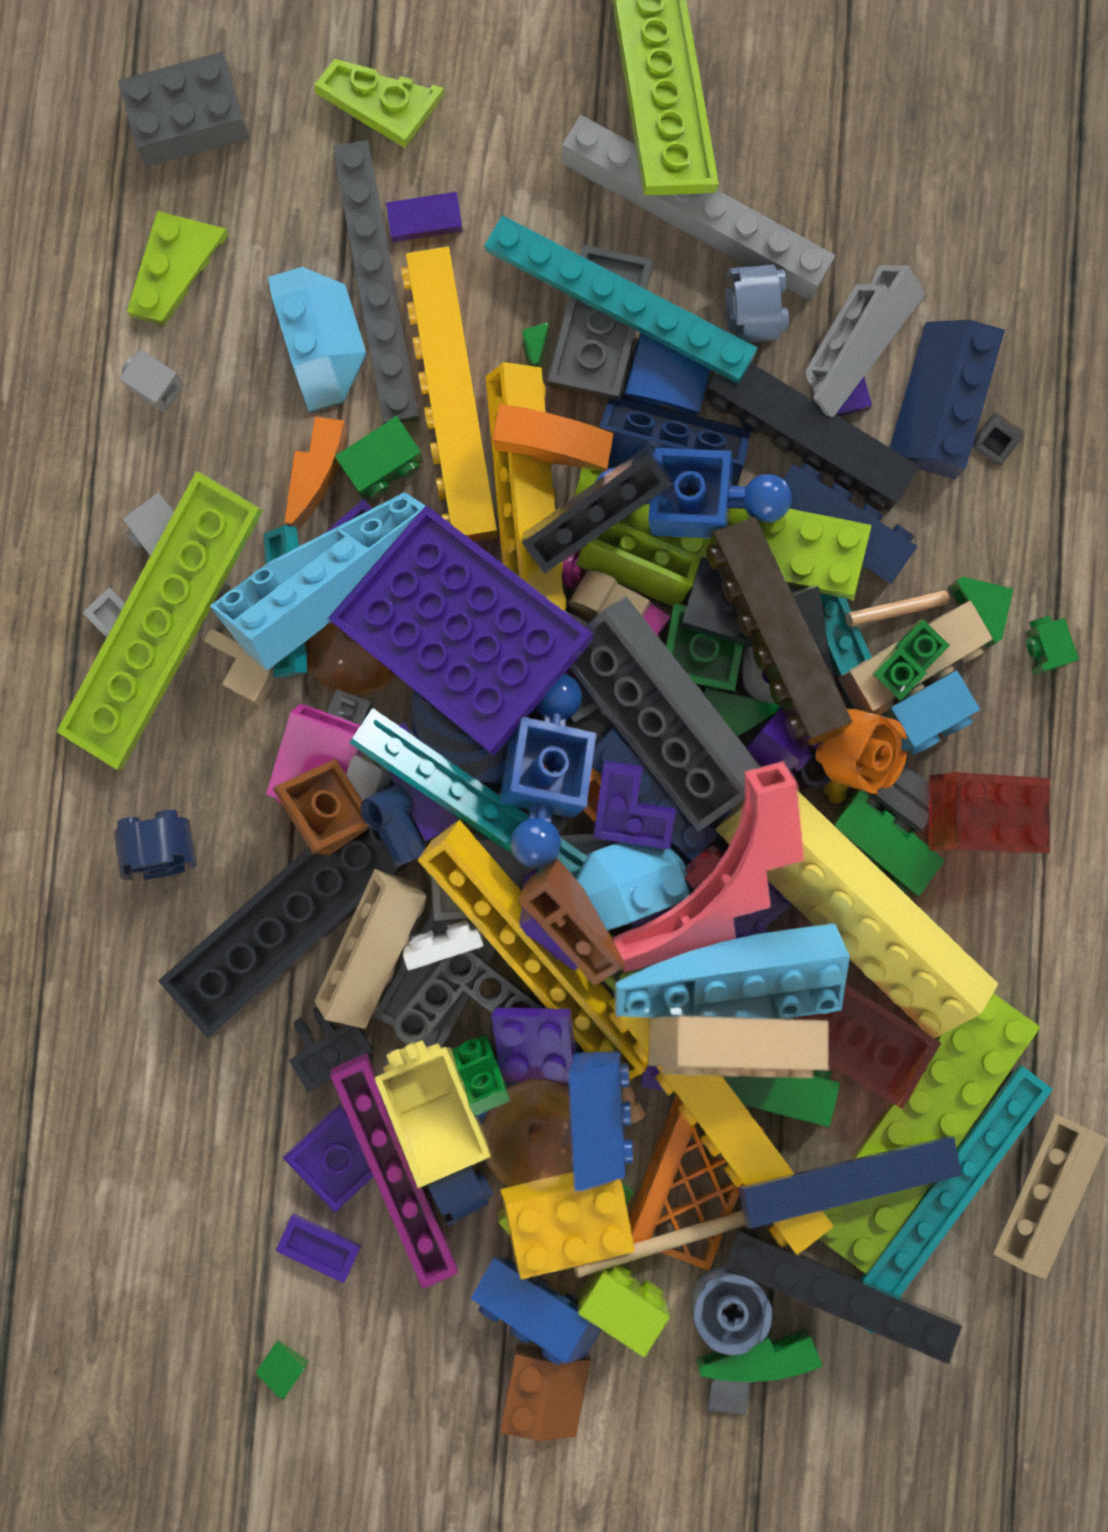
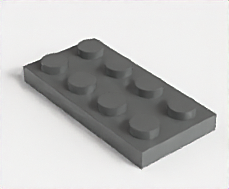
[548,245,654,401]

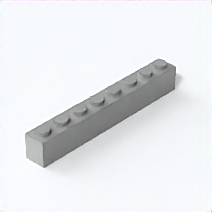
[562,114,835,302]

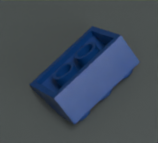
[569,1051,633,1191]

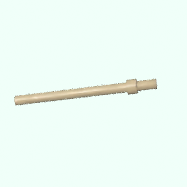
[573,1209,746,1278]

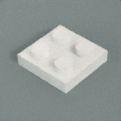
[403,918,483,970]

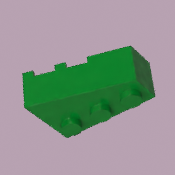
[829,790,946,897]

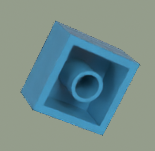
[880,670,980,755]

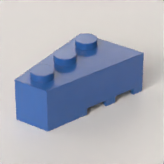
[471,1256,602,1365]

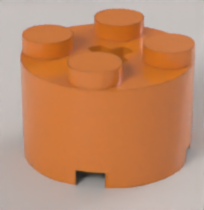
[816,709,907,794]

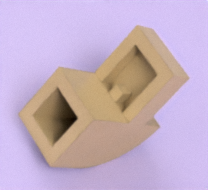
[568,570,650,621]
[204,628,275,706]

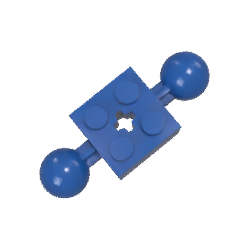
[595,448,792,539]
[499,674,596,868]

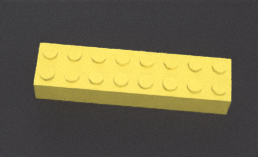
[715,791,998,1039]

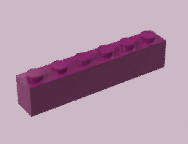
[330,1053,458,1289]

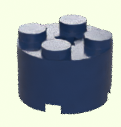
[114,810,197,880]
[427,1166,494,1227]

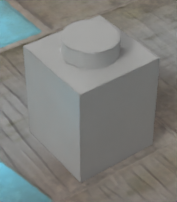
[120,349,184,413]

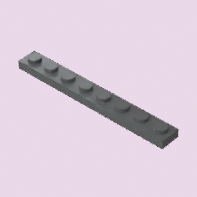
[333,140,420,424]

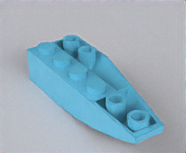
[210,492,425,670]
[615,923,850,1019]

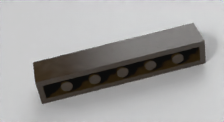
[706,517,852,750]

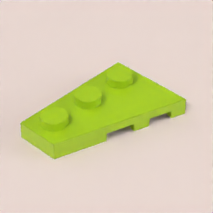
[314,59,444,148]
[127,211,229,326]

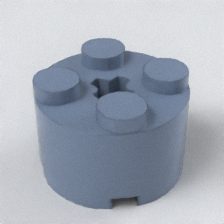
[725,264,789,343]
[690,1266,772,1355]

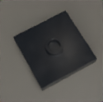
[681,557,753,648]

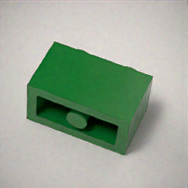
[335,416,424,500]

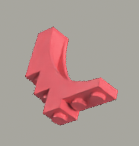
[612,762,804,973]

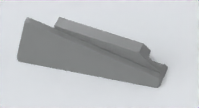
[805,265,925,417]

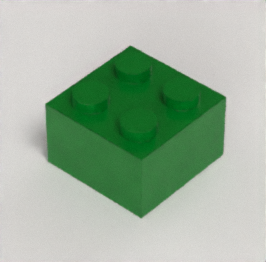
[665,604,743,694]

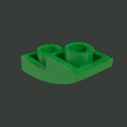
[872,619,950,701]
[452,1034,511,1116]

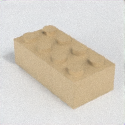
[649,1016,828,1078]

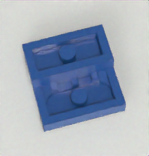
[623,333,710,415]

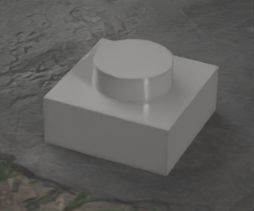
[83,587,125,638]

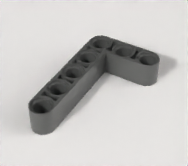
[394,950,582,1048]

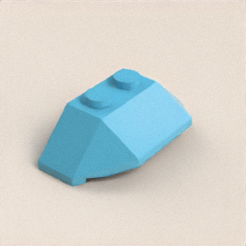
[268,267,367,414]
[576,842,695,930]

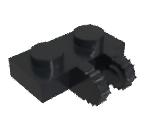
[289,1007,374,1093]

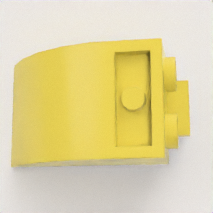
[375,1040,491,1188]

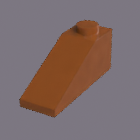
[518,858,625,986]

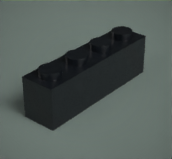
[522,445,672,574]

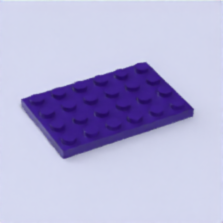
[328,505,595,756]

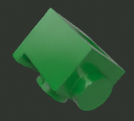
[1026,615,1079,676]

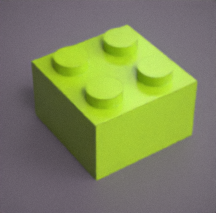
[577,1264,670,1358]

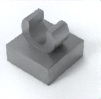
[327,689,372,725]

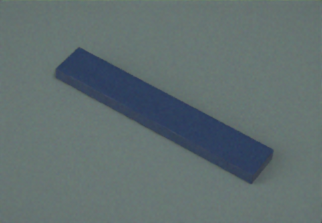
[738,1136,962,1228]

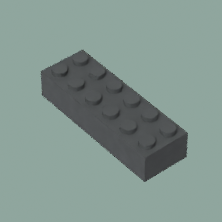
[569,596,761,832]

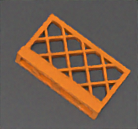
[628,1094,764,1271]

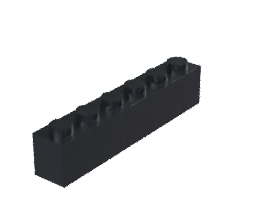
[705,363,920,512]
[725,1228,962,1365]

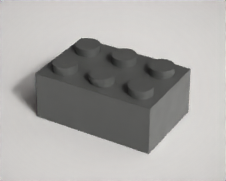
[118,52,250,167]

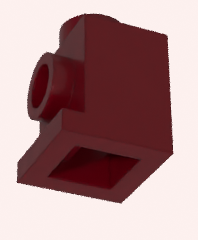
[684,845,723,890]

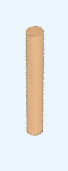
[845,590,950,627]

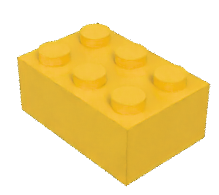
[500,1172,635,1279]

